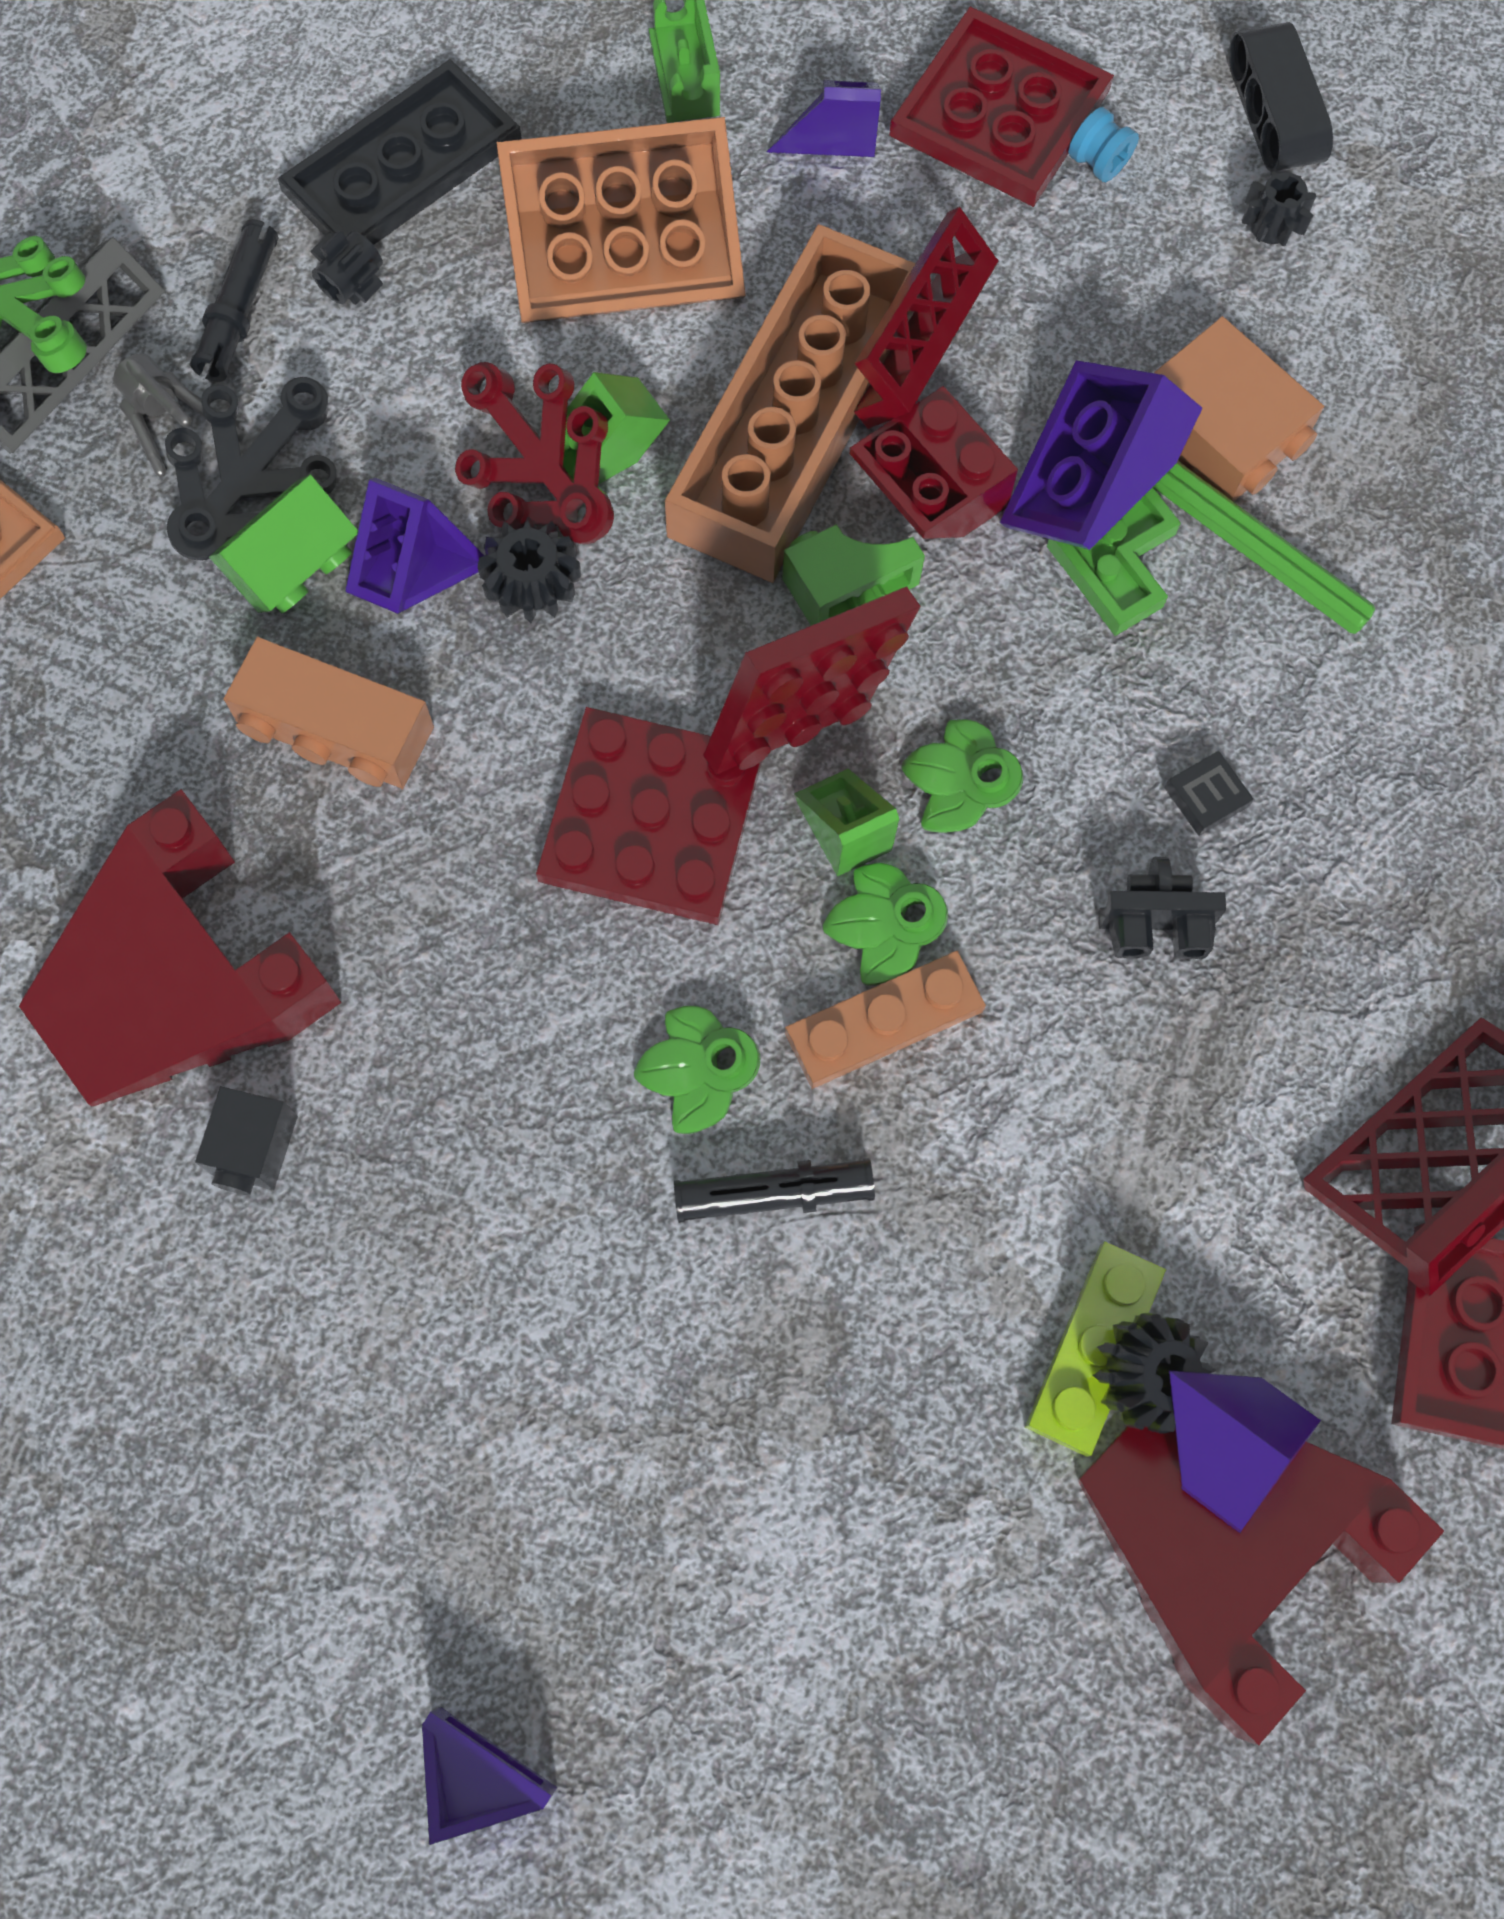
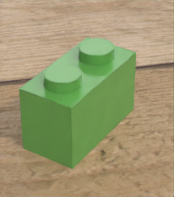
[209,474,358,614]

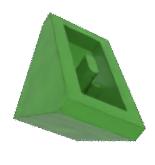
[794,769,899,877]

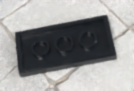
[277,59,522,245]

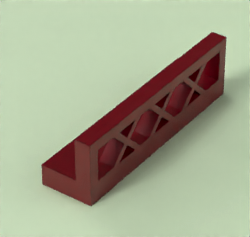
[854,207,999,429]

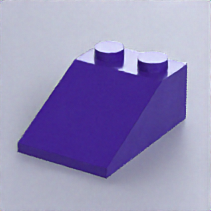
[999,360,1203,550]

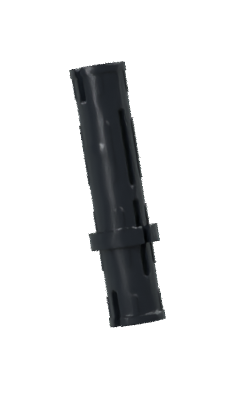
[190,219,279,382]
[674,1158,875,1223]

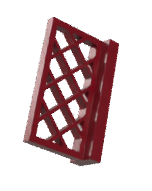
[1303,1017,1504,1296]

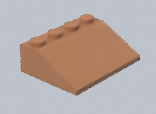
[496,117,746,323]

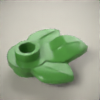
[901,719,1023,833]
[823,863,948,986]
[634,1006,761,1134]

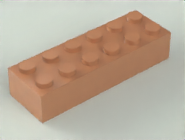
[665,224,916,583]

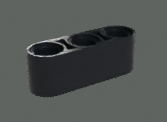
[1229,22,1333,172]

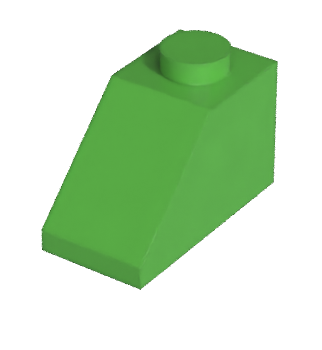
[563,372,670,484]

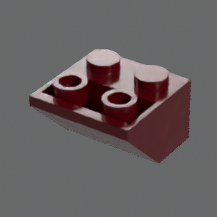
[849,386,1018,539]

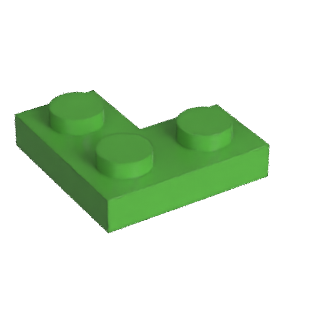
[1047,487,1181,636]

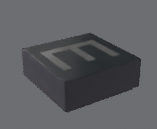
[1164,751,1254,836]

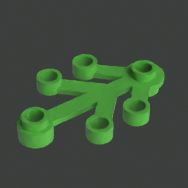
[0,236,87,373]

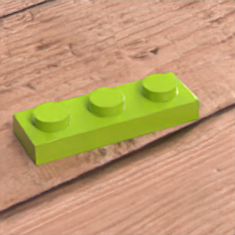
[1024,1241,1166,1457]

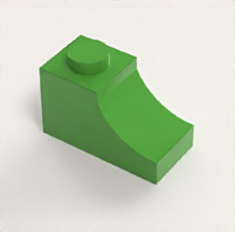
[782,524,925,625]

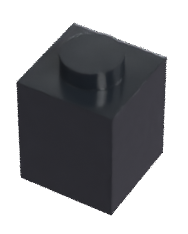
[195,1086,298,1195]

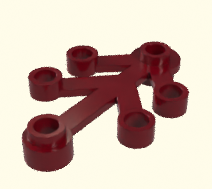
[455,362,614,544]

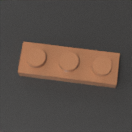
[785,951,986,1089]

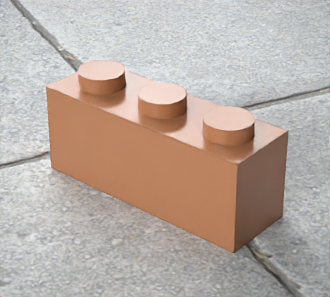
[224,637,434,789]

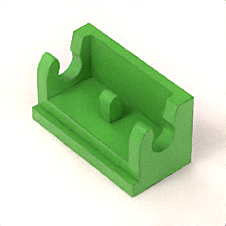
[648,0,720,123]

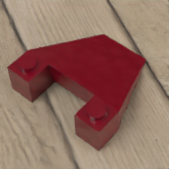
[19,789,342,1107]
[1077,1426,1444,1746]

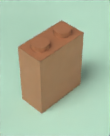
[1154,316,1324,502]

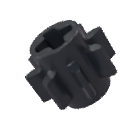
[1241,171,1317,246]
[311,230,383,305]

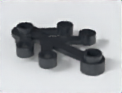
[165,377,336,561]

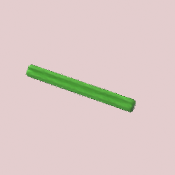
[1153,461,1376,634]

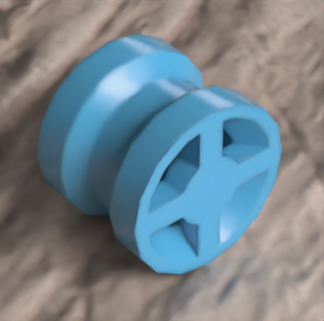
[1068,107,1139,183]

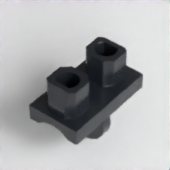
[1098,857,1226,959]

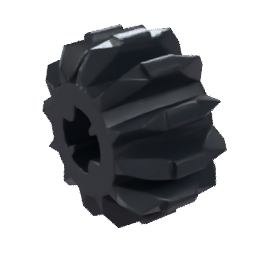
[477,515,581,624]
[1092,1313,1216,1434]

